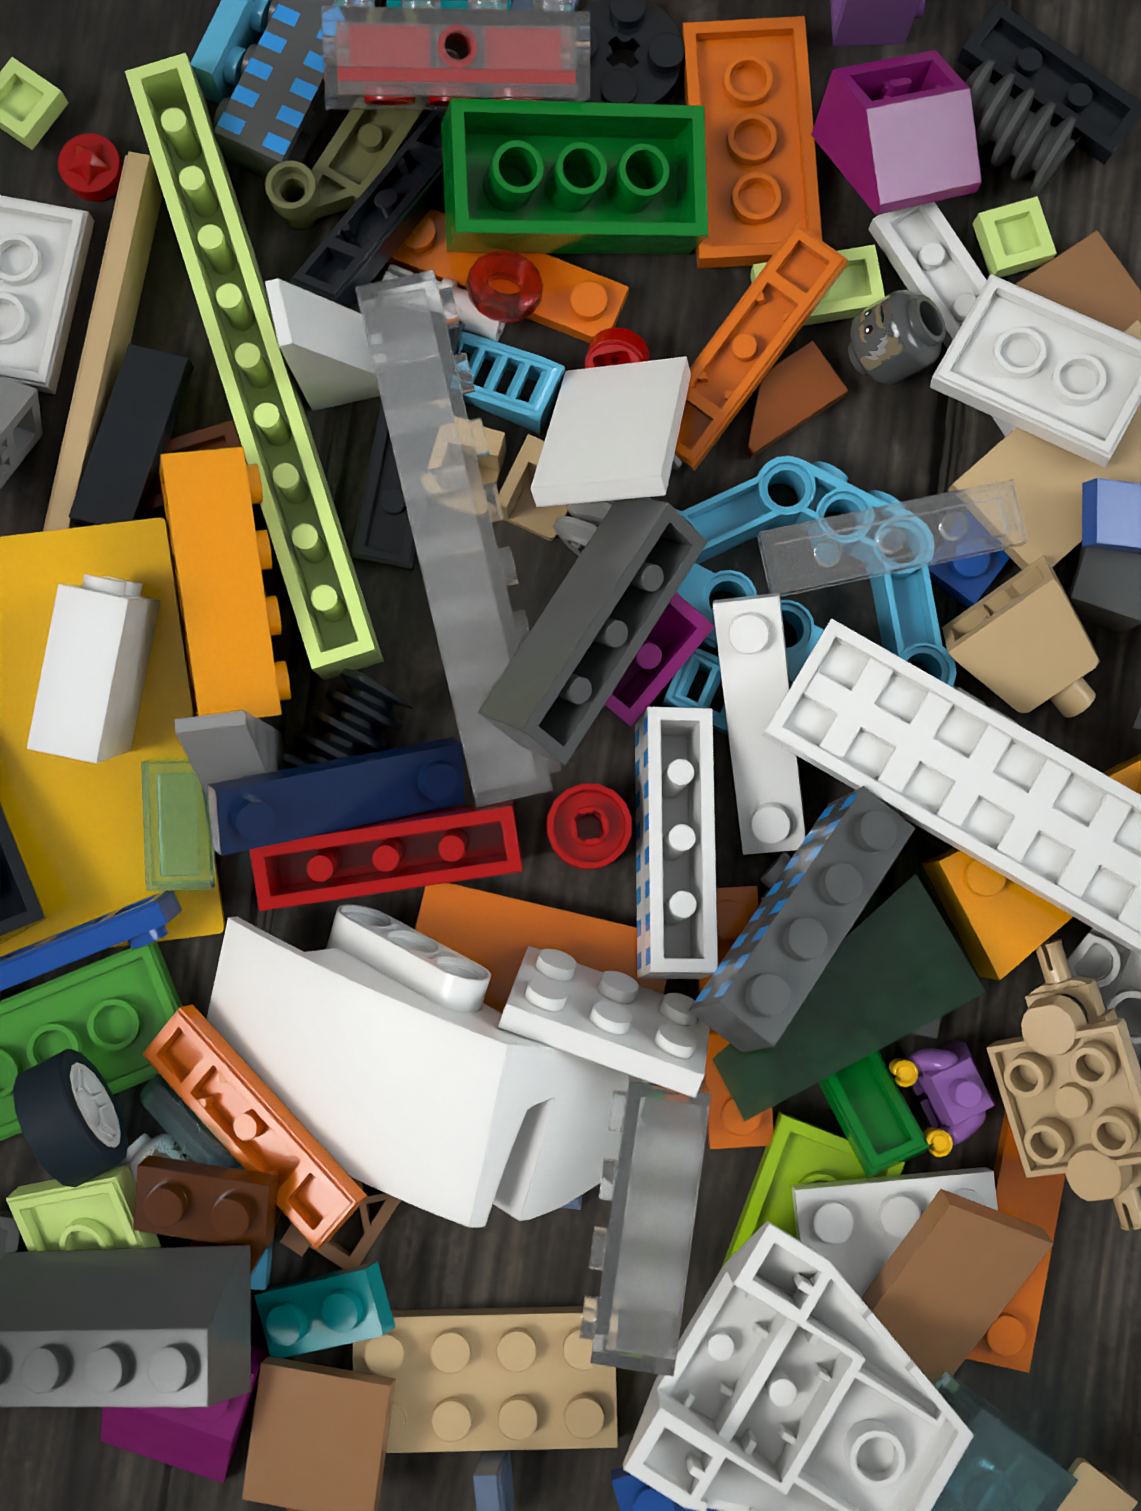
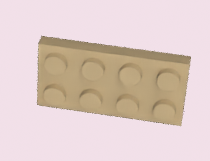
[353,1305,618,1453]

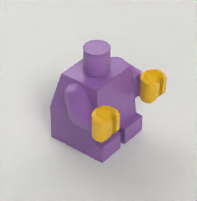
[889,1040,996,1157]

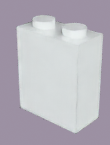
[27,574,160,763]

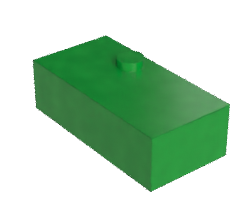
[441,98,708,255]

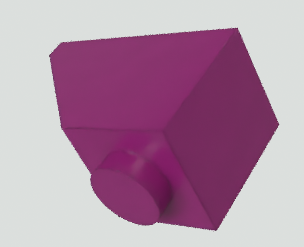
[604,592,715,727]

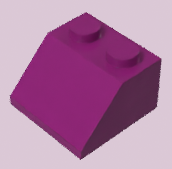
[100,1345,269,1484]

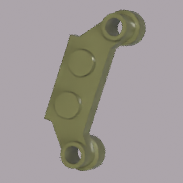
[265,8,431,230]

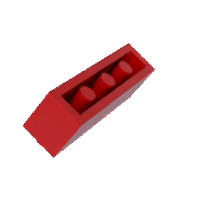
[249,799,524,911]

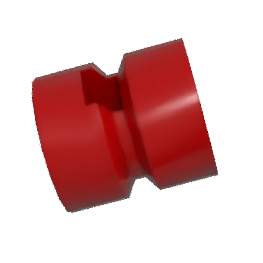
[547,783,632,870]

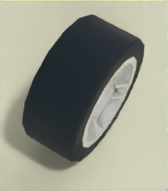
[13,1048,128,1187]

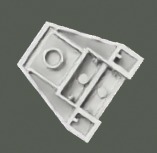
[623,1221,974,1511]

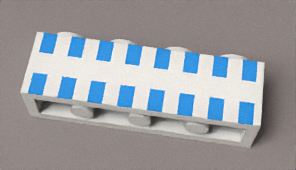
[635,707,718,979]

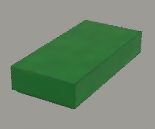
[807,1029,930,1179]

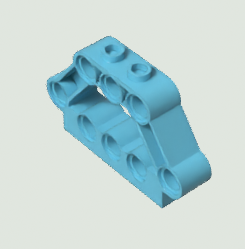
[675,456,956,688]

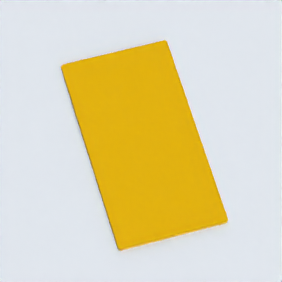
[0,518,226,956]

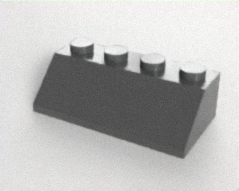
[0,1245,251,1407]

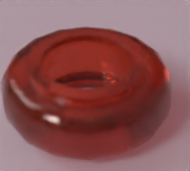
[466,250,544,323]

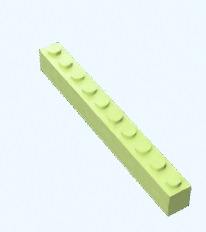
[125,53,384,680]

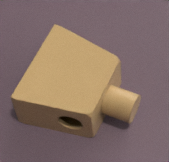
[942,555,1100,718]

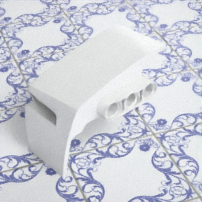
[207,904,648,1228]

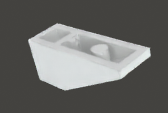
[265,278,389,411]

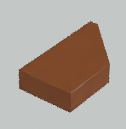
[746,341,848,459]

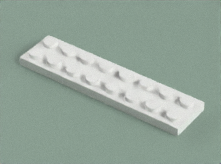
[762,618,1141,956]

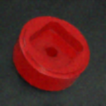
[58,133,124,202]
[585,327,649,368]

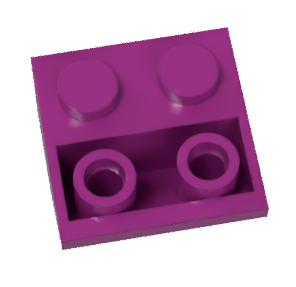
[811,50,981,215]

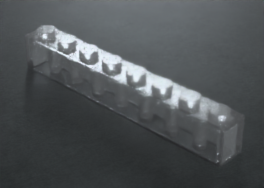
[355,270,562,807]

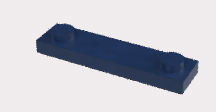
[207,737,464,856]

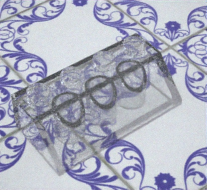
[579,1074,711,1377]

